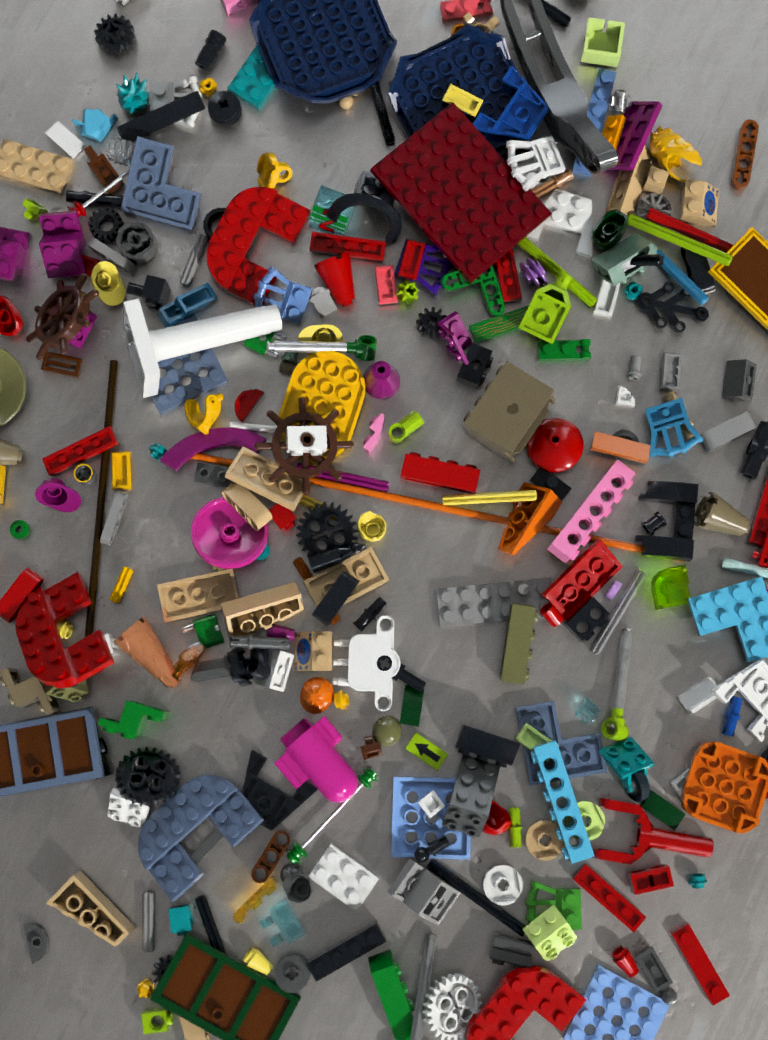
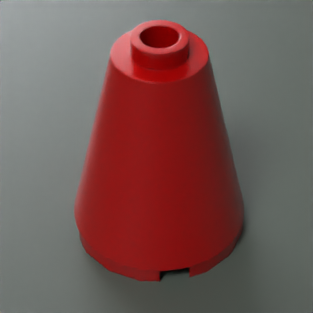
[314,253,355,308]

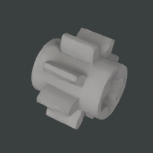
[608,90,633,111]

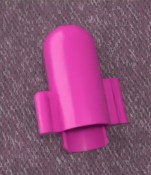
[274,716,358,803]

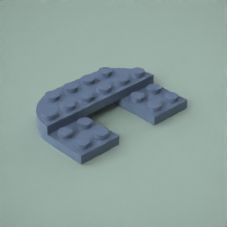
[138,775,264,901]

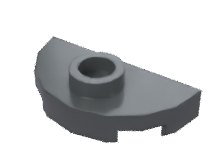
[23,923,49,964]

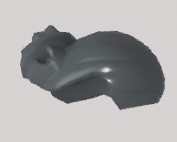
[280,864,314,903]

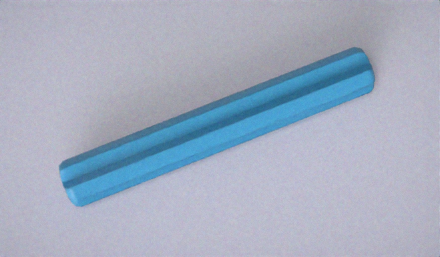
[656,250,709,305]

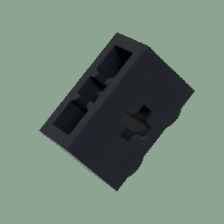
[456,342,494,389]

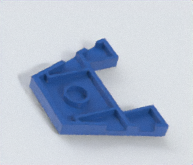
[473,65,549,141]

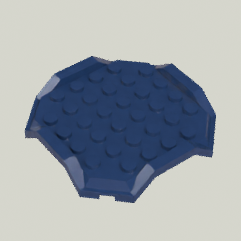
[249,0,397,103]
[388,24,526,157]

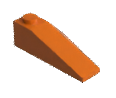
[498,482,562,555]

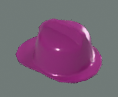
[35,478,81,512]

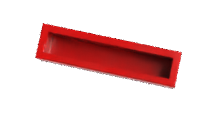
[400,452,480,494]

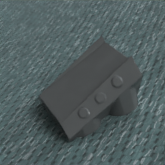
[190,655,232,682]

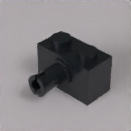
[126,275,171,312]

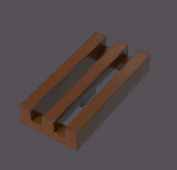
[41,352,83,378]

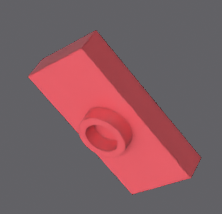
[375,265,398,305]

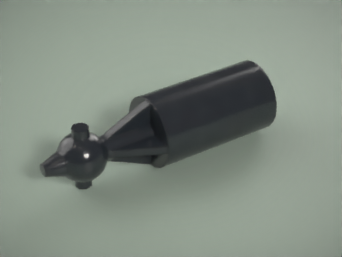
[308,542,366,573]

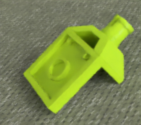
[518,271,572,344]

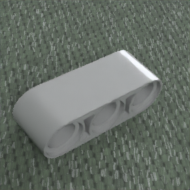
[700,411,757,452]

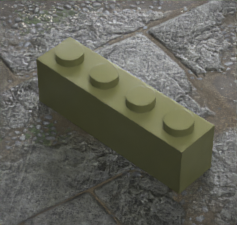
[499,602,538,684]

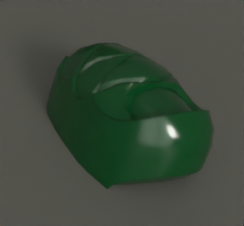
[592,209,629,251]

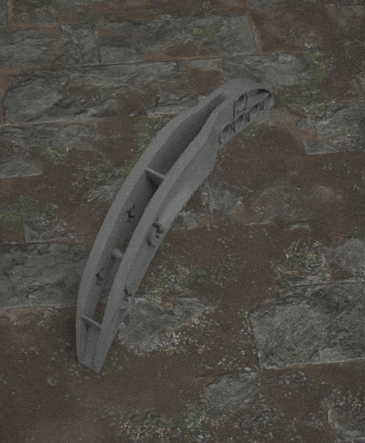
[500,0,618,174]

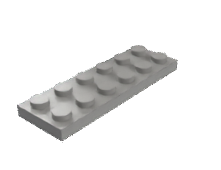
[436,577,552,628]

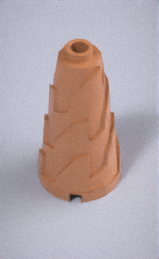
[113,616,181,688]

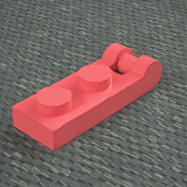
[440,0,493,22]

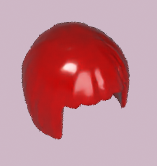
[482,800,512,835]

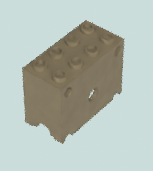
[463,361,556,463]

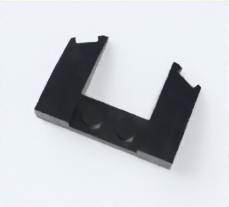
[635,481,699,562]

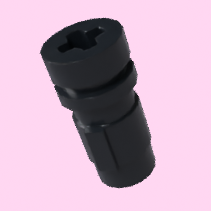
[195,30,227,71]

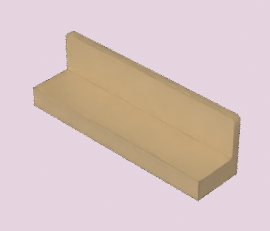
[606,146,653,217]

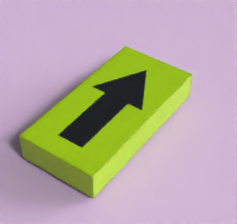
[405,733,448,771]

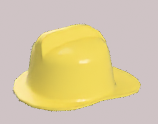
[90,261,126,306]
[297,324,343,355]

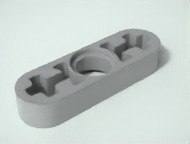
[87,237,137,275]
[100,491,128,546]

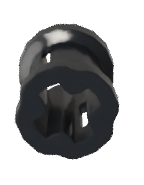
[641,512,667,536]

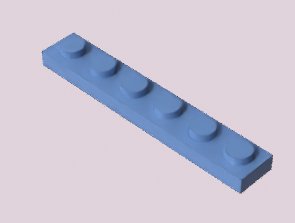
[572,68,617,177]

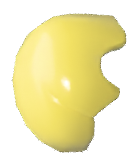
[357,511,386,542]

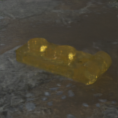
[233,875,278,923]

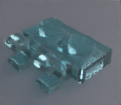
[260,899,306,947]

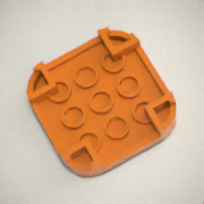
[681,741,768,834]

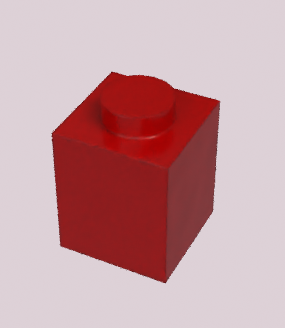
[269,504,297,532]

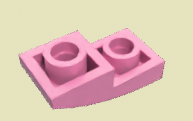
[363,413,385,454]

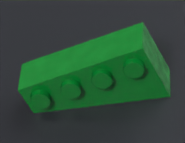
[368,949,415,1040]

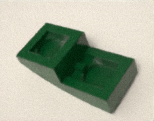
[399,685,424,727]
[640,790,686,831]

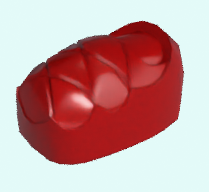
[0,296,24,336]

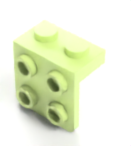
[522,905,577,961]

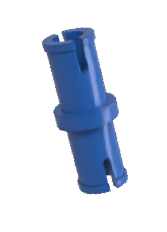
[722,696,743,737]

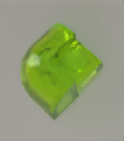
[651,564,691,610]

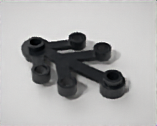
[636,281,709,334]

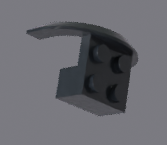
[327,170,402,244]

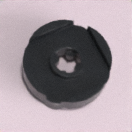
[227,647,253,687]

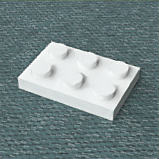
[309,843,379,912]

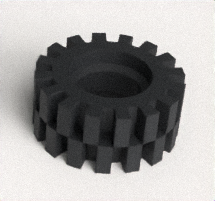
[88,207,124,244]

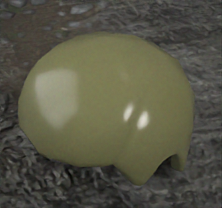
[372,716,402,747]

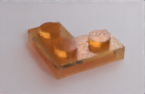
[172,643,206,681]

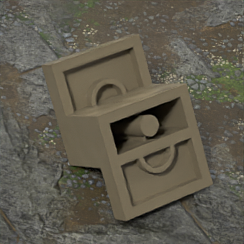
[0,668,61,714]

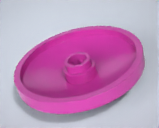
[191,497,268,569]

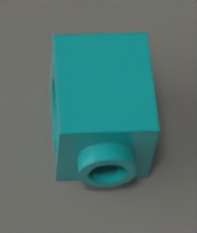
[168,904,194,936]

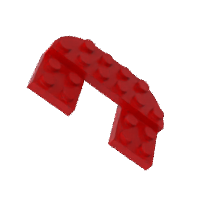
[207,187,311,306]
[15,572,115,688]
[465,966,587,1040]

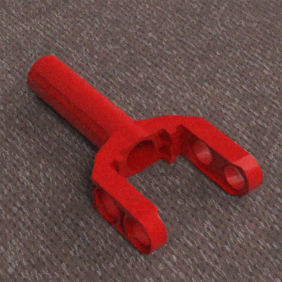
[592,798,714,865]

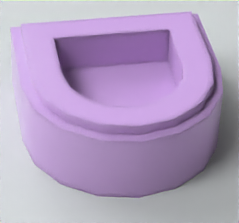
[604,580,622,600]

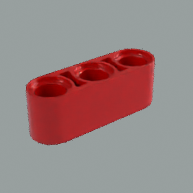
[0,567,44,623]

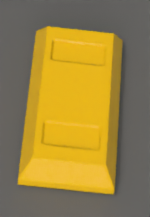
[111,451,131,490]

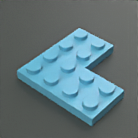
[687,576,768,662]

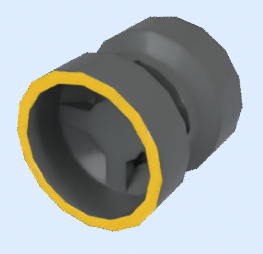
[74,464,97,486]

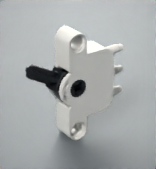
[332,615,426,712]

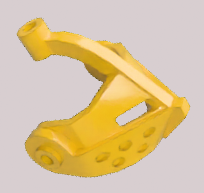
[184,393,223,435]

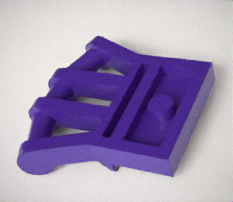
[394,239,453,297]

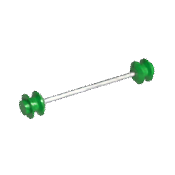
[286,767,378,864]

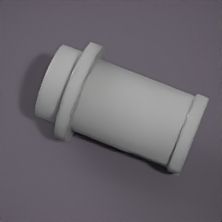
[627,355,642,381]

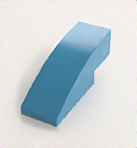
[157,283,218,328]

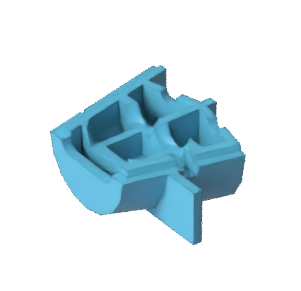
[72,108,118,143]

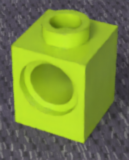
[141,1007,173,1034]

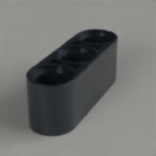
[681,241,716,295]
[312,570,360,626]

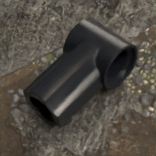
[245,648,271,680]

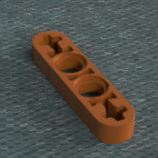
[731,120,759,191]

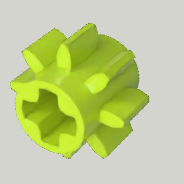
[395,280,419,305]

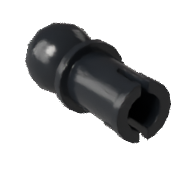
[414,834,451,863]

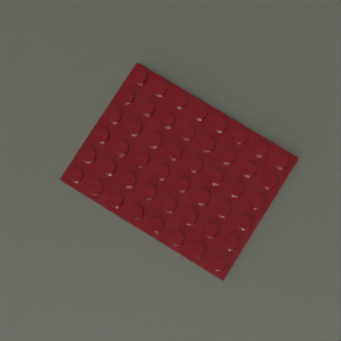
[370,102,552,284]

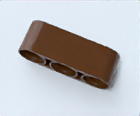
[251,829,291,883]

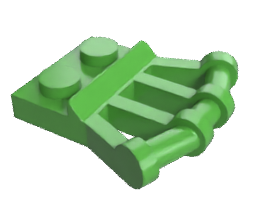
[525,880,582,930]

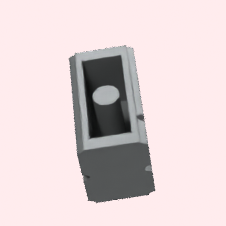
[489,933,534,969]

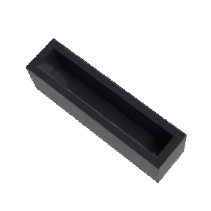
[307,921,387,982]

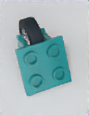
[599,737,654,802]

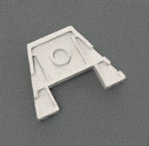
[526,189,593,259]
[711,659,768,742]

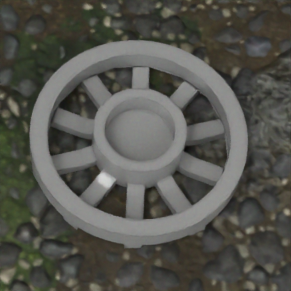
[636,193,672,226]

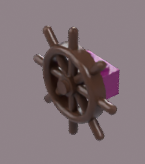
[26,273,99,360]

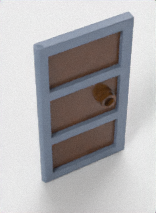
[0,707,104,797]

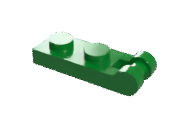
[537,339,591,361]

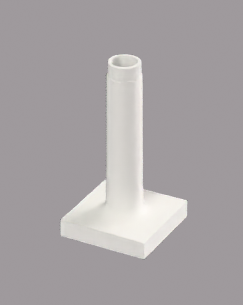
[123,299,282,398]

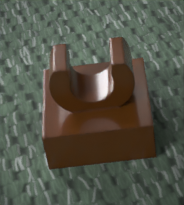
[360,735,383,760]

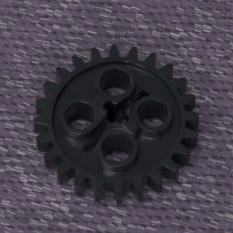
[296,501,358,557]
[115,747,181,807]

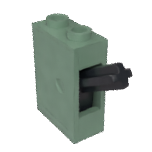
[591,233,664,286]

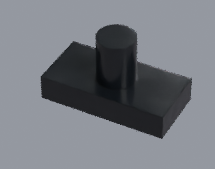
[529,468,572,501]

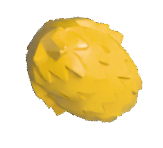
[650,126,702,182]

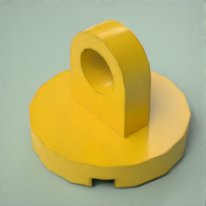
[257,152,292,189]

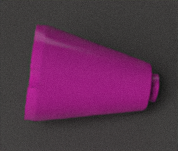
[363,361,400,399]

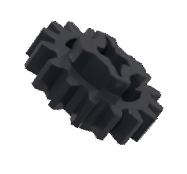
[94,13,135,55]

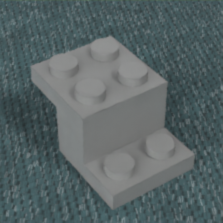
[388,858,461,926]

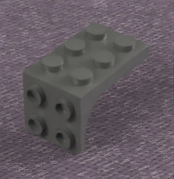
[442,754,500,837]

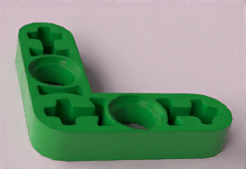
[440,266,505,316]

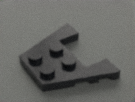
[242,749,317,831]

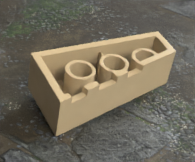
[220,582,304,640]
[46,870,135,947]

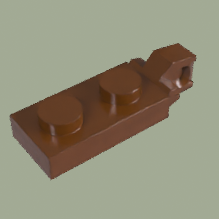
[84,145,124,194]

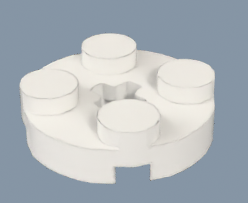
[483,864,523,906]

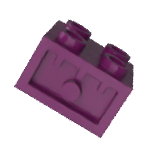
[437,311,473,365]

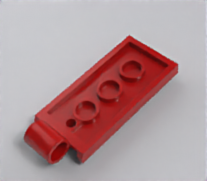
[540,539,623,627]

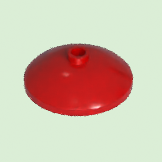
[526,418,584,473]

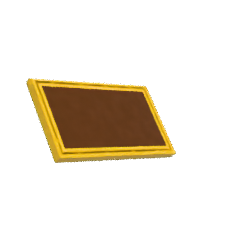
[708,227,768,330]

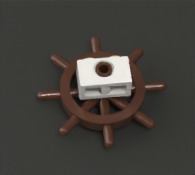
[254,396,354,495]

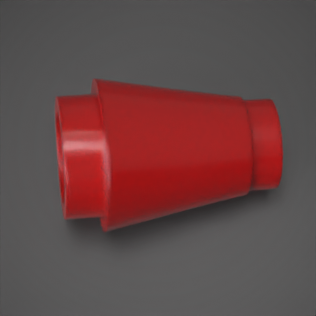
[611,946,639,978]

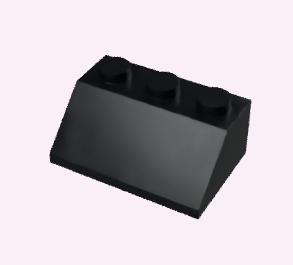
[455,725,521,768]

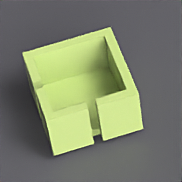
[581,17,625,67]

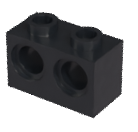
[564,597,610,642]

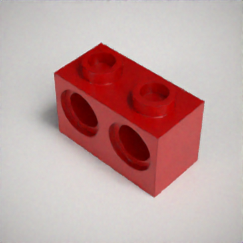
[627,864,674,895]

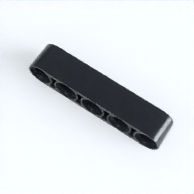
[116,91,206,145]

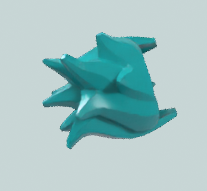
[116,72,149,114]

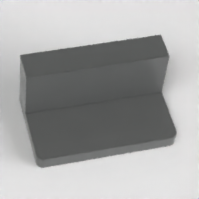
[722,359,757,401]

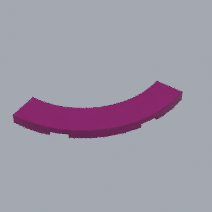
[160,428,267,472]

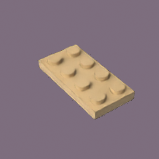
[0,138,75,196]
[225,447,311,512]
[303,547,390,608]
[157,569,239,623]

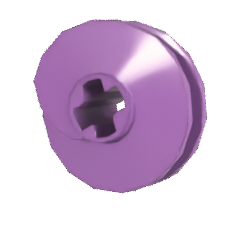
[519,258,548,289]

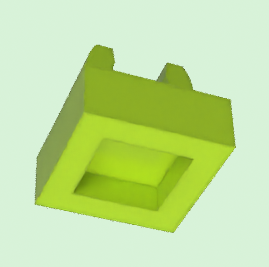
[22,198,48,221]

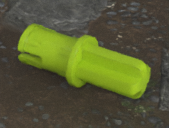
[508,807,523,847]

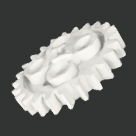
[422,973,482,1040]

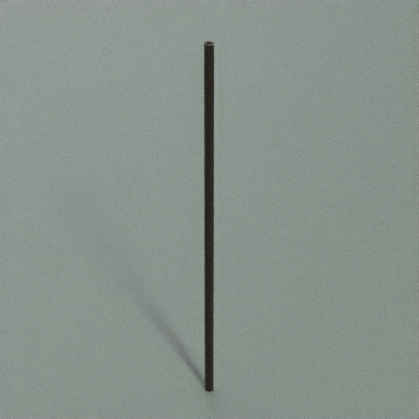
[85,360,118,682]

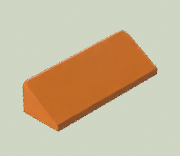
[590,431,651,464]

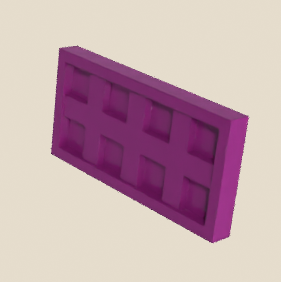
[608,101,663,171]

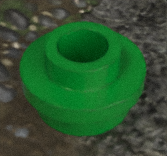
[10,520,30,539]

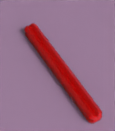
[646,208,733,253]

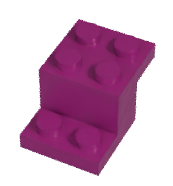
[39,210,86,278]
[0,227,31,281]

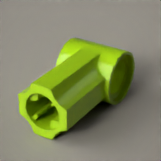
[388,410,424,444]

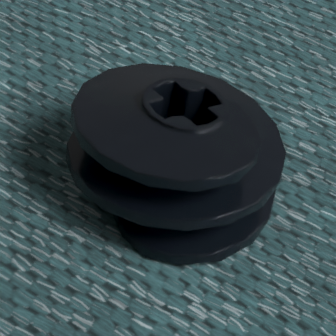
[207,91,242,126]

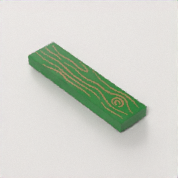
[469,305,529,344]

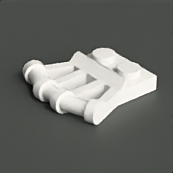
[149,76,202,129]
[506,136,566,192]

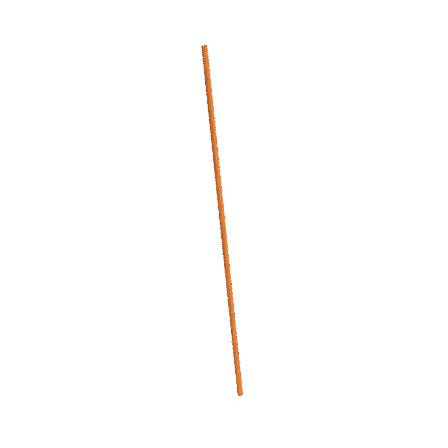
[190,453,684,562]

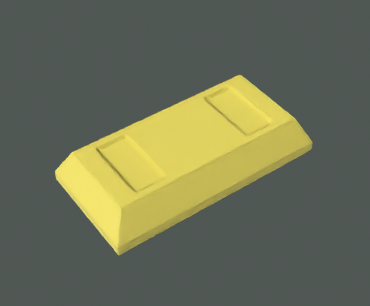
[442,84,484,117]

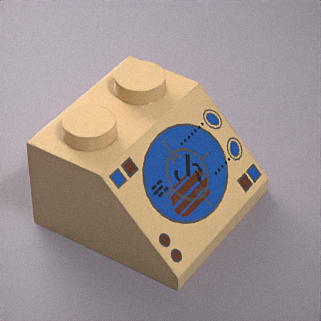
[679,179,719,227]
[294,631,333,671]

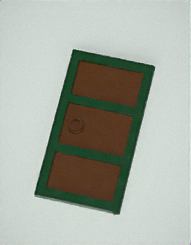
[149,933,301,1040]

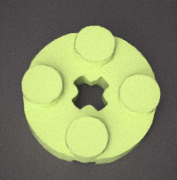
[565,801,605,841]

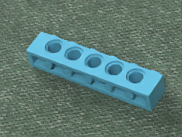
[530,740,594,864]

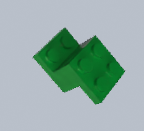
[98,700,170,739]

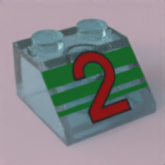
[308,185,356,236]

